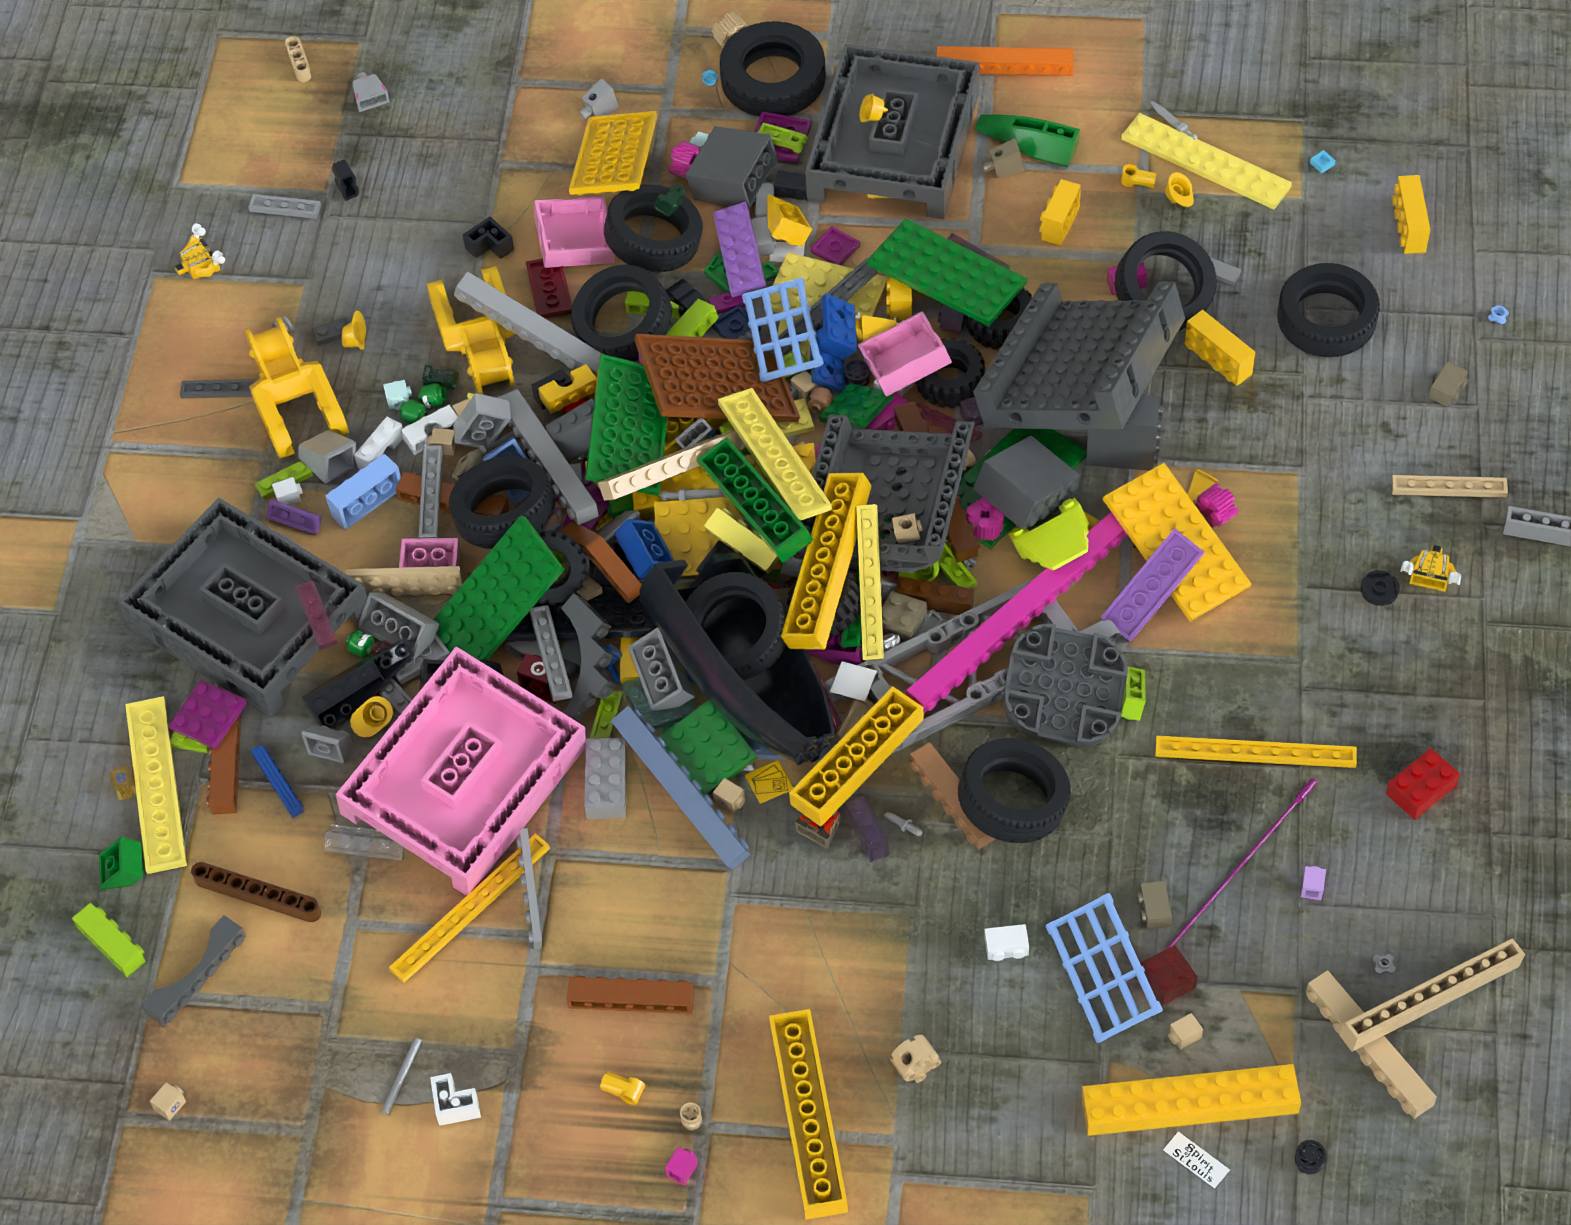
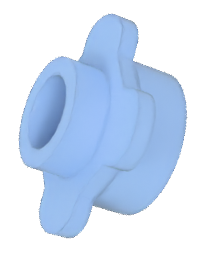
[1488,306,1509,324]

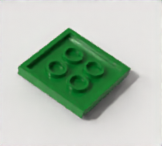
[818,384,894,429]

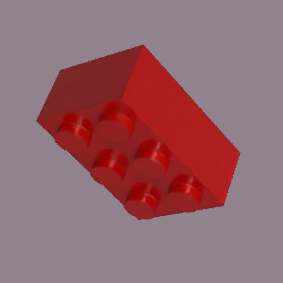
[1386,748,1460,820]

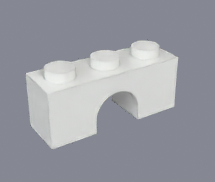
[401,405,458,455]
[354,417,403,469]

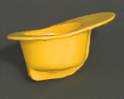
[859,94,888,123]
[1165,172,1194,207]
[342,311,366,350]
[350,696,393,737]

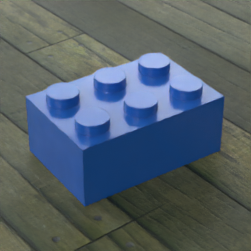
[614,519,675,579]

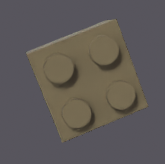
[882,591,927,642]

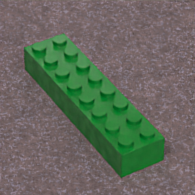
[697,437,813,563]

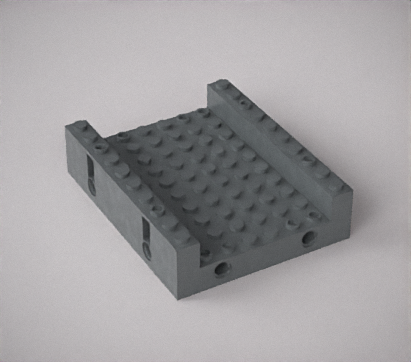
[805,44,980,219]
[973,281,1185,430]
[118,497,367,718]

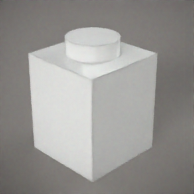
[272,477,303,505]

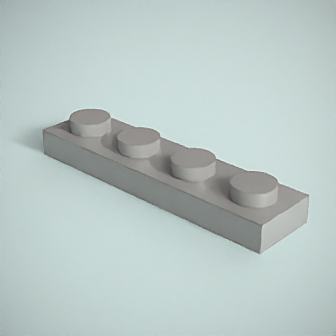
[248,194,321,219]

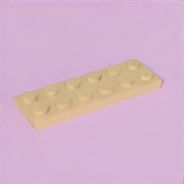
[345,566,464,596]

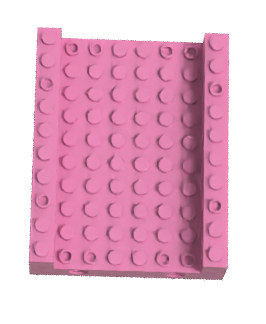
[336,647,586,896]

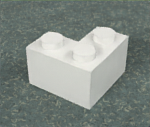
[430,1073,481,1126]

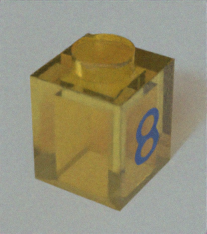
[109,765,136,800]

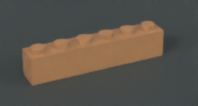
[909,742,996,850]

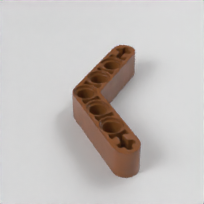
[558,521,642,603]

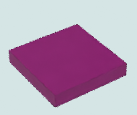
[811,226,860,266]

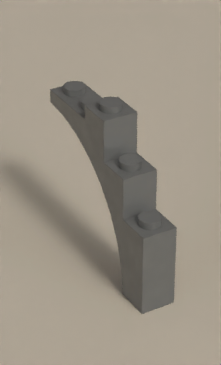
[562,593,616,722]

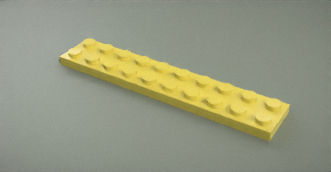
[1121,113,1292,210]
[718,388,832,521]
[125,696,187,874]

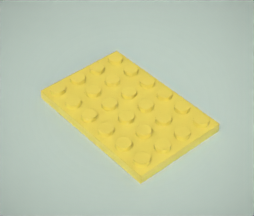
[764,252,887,324]

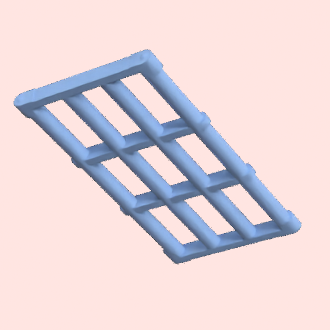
[742,278,824,382]
[1046,893,1163,1043]

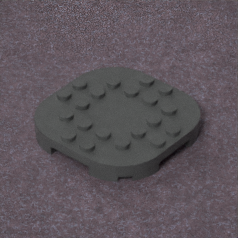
[1003,624,1128,747]

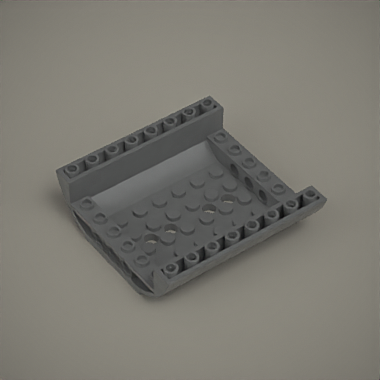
[801,415,975,573]

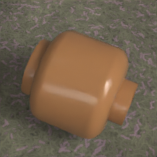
[806,387,833,414]

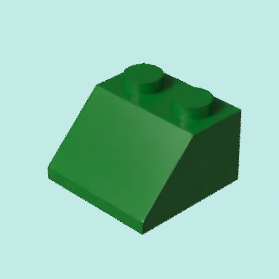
[99,837,143,890]

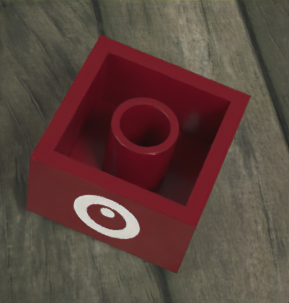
[516,653,557,704]

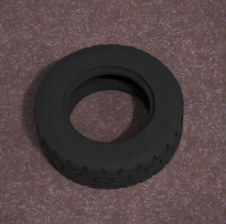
[720,21,826,117]

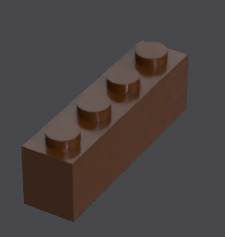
[895,576,974,615]

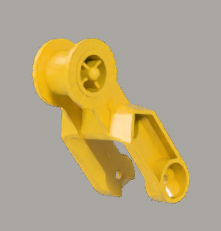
[426,265,516,394]
[244,317,349,459]

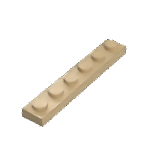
[1391,475,1508,498]

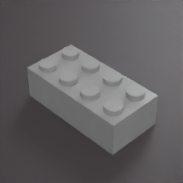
[584,737,627,819]

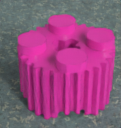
[668,141,701,179]
[1194,483,1239,528]
[966,497,1004,541]

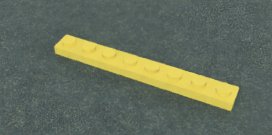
[856,504,884,661]

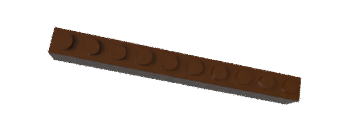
[894,401,980,563]

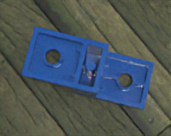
[810,294,857,394]

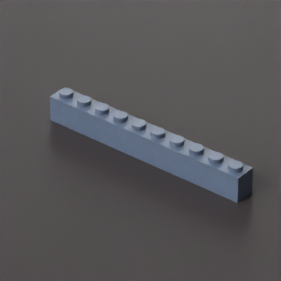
[611,706,751,870]

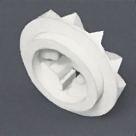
[883,634,901,651]

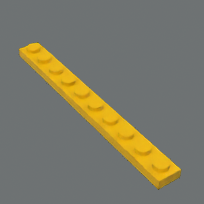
[1155,736,1357,768]
[389,833,550,983]

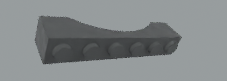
[141,915,246,1027]

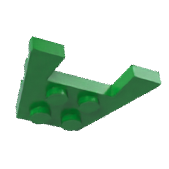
[704,249,779,293]

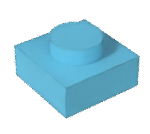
[1310,150,1336,173]

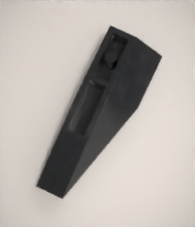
[302,638,415,729]

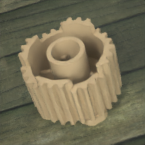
[711,12,749,48]

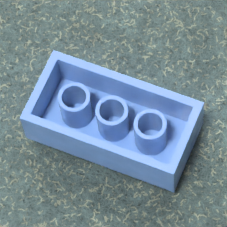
[326,454,401,530]

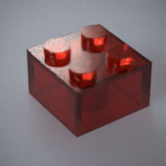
[1140,945,1198,1006]

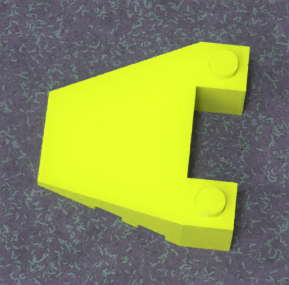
[1008,498,1089,570]

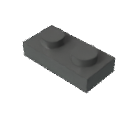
[312,318,349,346]

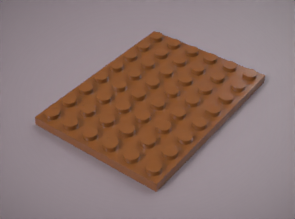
[634,334,800,422]

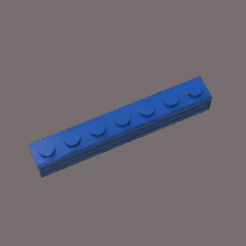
[251,745,303,818]

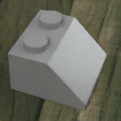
[302,725,353,763]

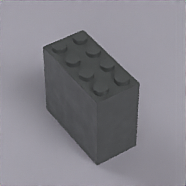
[686,126,778,209]
[1086,395,1163,471]
[973,436,1081,530]

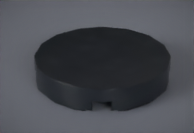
[1360,570,1400,606]

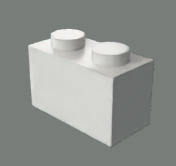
[984,924,1029,961]

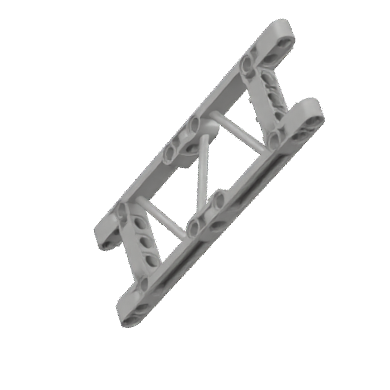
[823,577,1121,755]

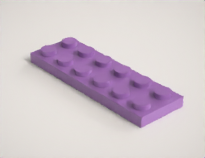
[713,201,766,297]
[1100,528,1205,642]

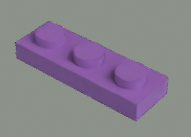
[266,500,322,534]

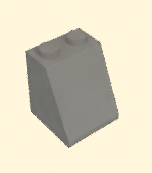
[298,430,356,484]

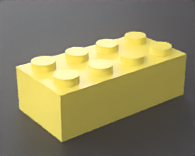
[704,507,779,575]

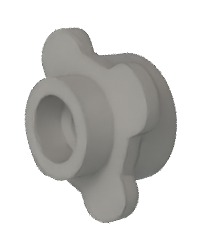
[1373,954,1396,975]

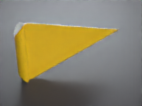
[1188,469,1219,502]

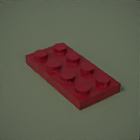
[526,258,572,319]

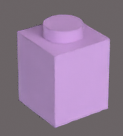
[1301,866,1326,900]

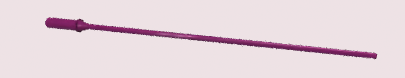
[1167,778,1317,950]

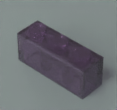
[846,796,889,863]

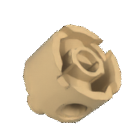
[890,1035,941,1083]

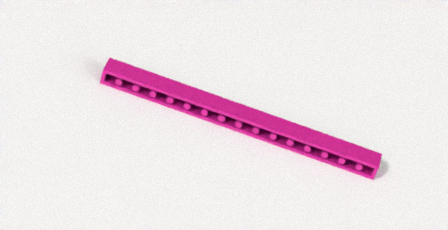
[906,512,1129,714]

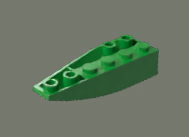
[975,114,1080,168]

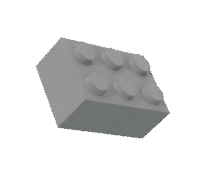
[453,393,511,448]

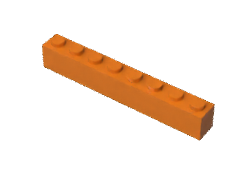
[937,46,1074,76]

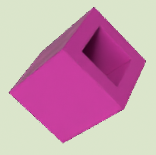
[665,1147,698,1186]

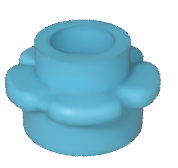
[702,70,718,86]

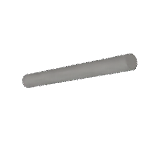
[381,1038,422,1115]

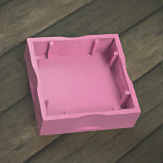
[533,196,615,268]
[858,311,952,397]

